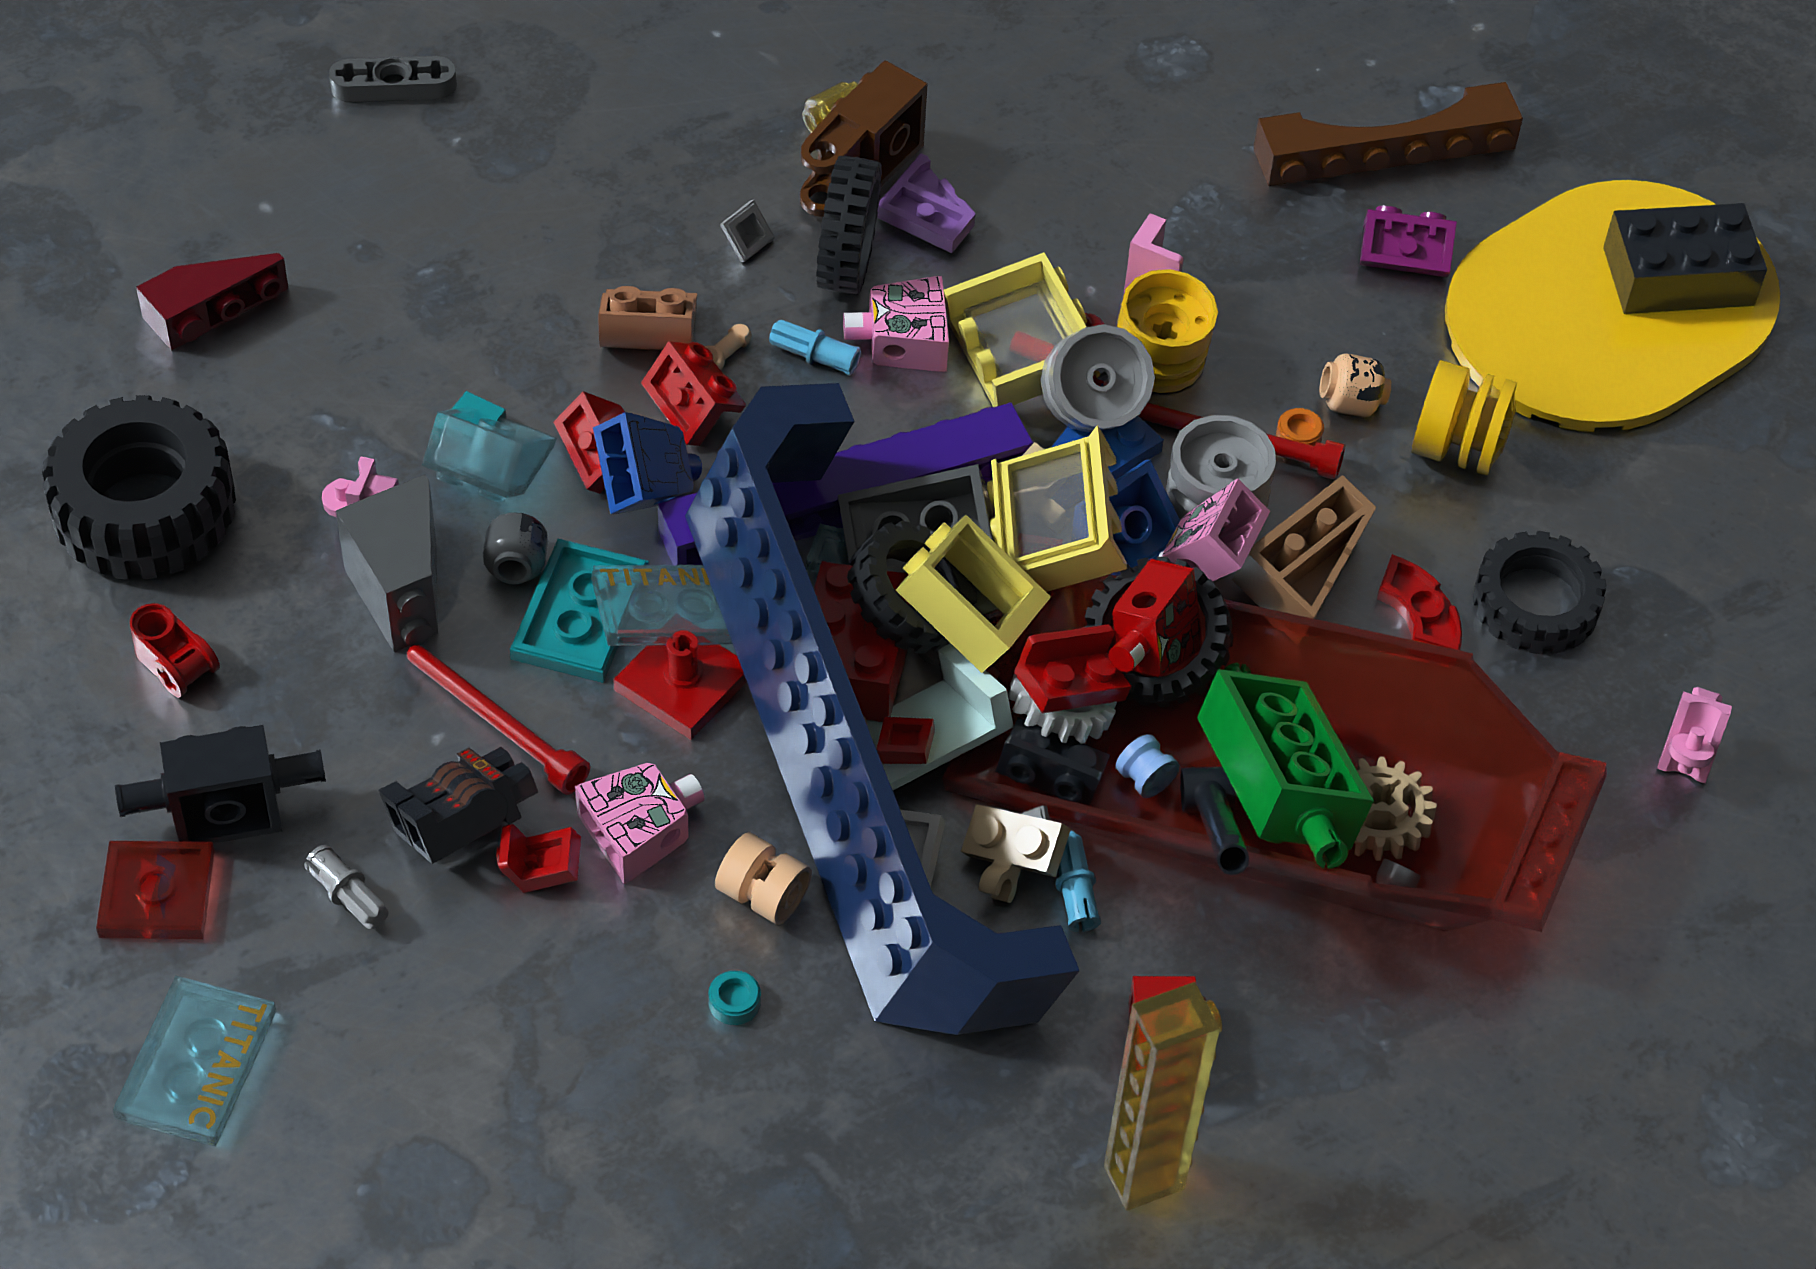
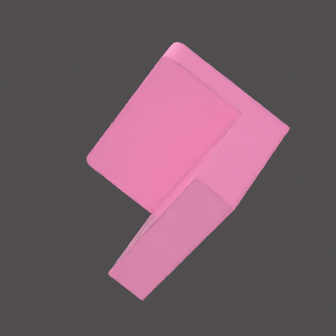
[1123,213,1184,296]

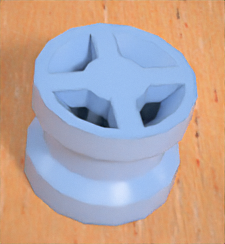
[1116,734,1180,798]

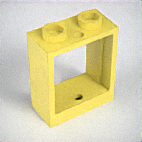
[896,515,1051,673]

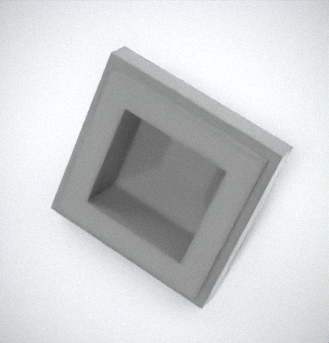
[720,200,775,262]

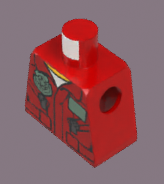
[1108,559,1202,677]

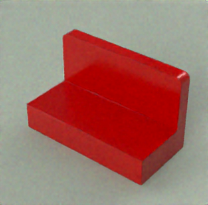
[553,391,625,494]

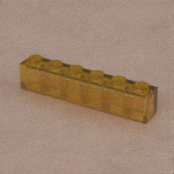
[1104,982,1222,1211]

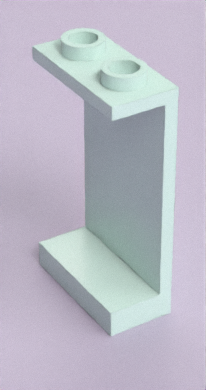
[867,643,1014,790]

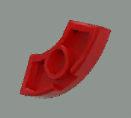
[1377,554,1462,664]

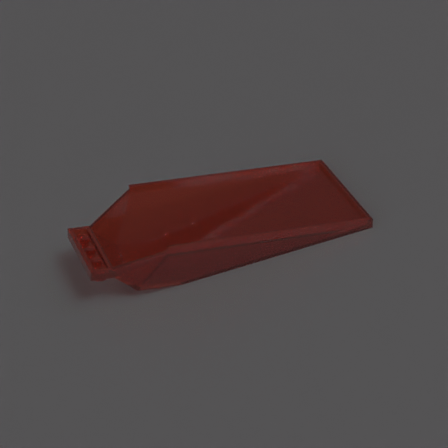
[942,574,1607,932]

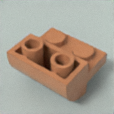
[598,286,697,350]

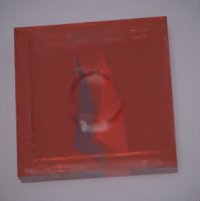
[96,841,215,939]

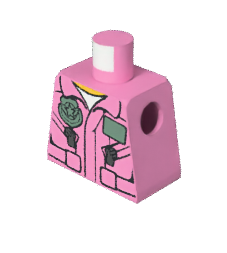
[843,276,949,372]
[1158,478,1270,582]
[575,763,705,884]

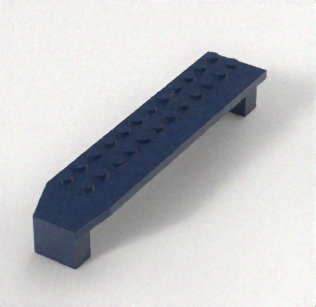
[685,383,1080,1035]

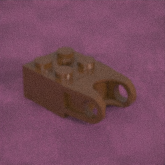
[800,60,928,217]

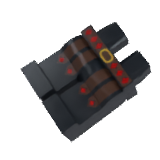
[378,747,538,864]

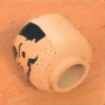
[1319,353,1391,418]

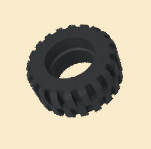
[42,395,236,580]

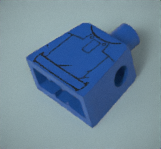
[593,412,702,514]

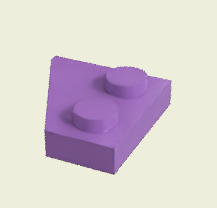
[877,153,976,253]

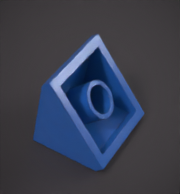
[1072,459,1180,579]

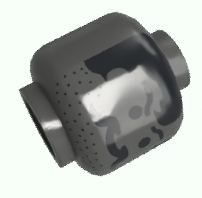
[483,512,548,584]

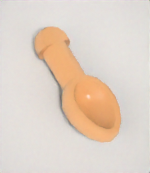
[705,324,752,371]

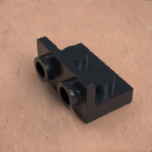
[995,718,1111,809]

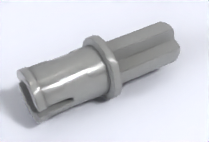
[304,845,389,929]

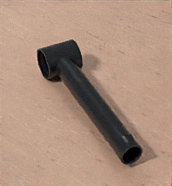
[1180,766,1249,875]

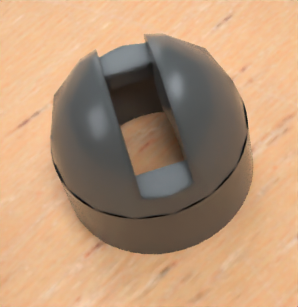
[1375,859,1421,902]

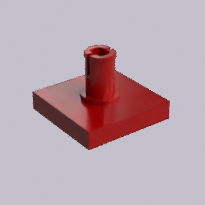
[613,616,747,740]

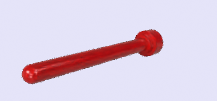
[1138,403,1346,480]
[407,645,591,795]

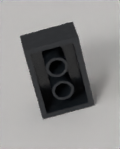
[1603,203,1767,314]

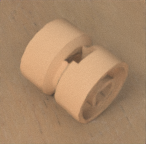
[715,832,812,925]

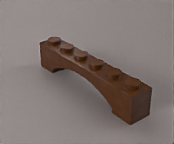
[1253,82,1523,186]

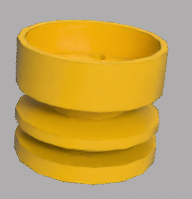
[1117,269,1218,393]
[1411,360,1517,476]

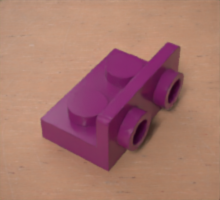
[1359,206,1457,277]

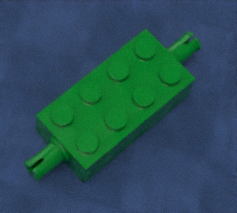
[1197,663,1374,869]

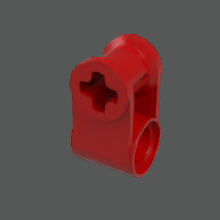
[130,603,220,698]

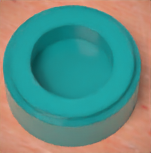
[708,971,761,1025]

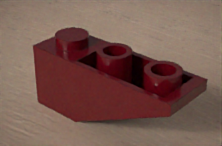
[136,253,289,351]

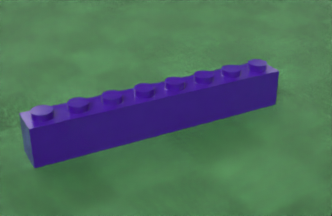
[658,403,1033,576]

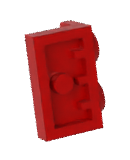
[641,341,746,446]
[1014,624,1131,713]

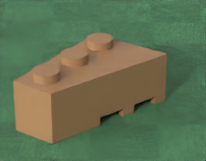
[1232,475,1376,646]

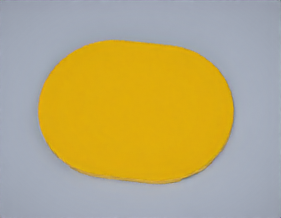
[1445,180,1780,432]

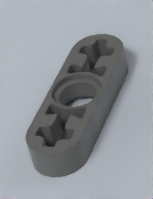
[329,56,457,102]

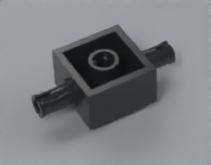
[115,725,326,850]

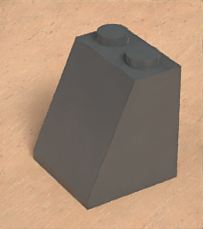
[336,474,438,652]

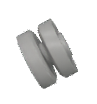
[1040,324,1155,433]
[1166,415,1276,531]

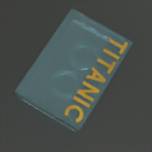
[591,565,733,646]
[113,975,276,1146]

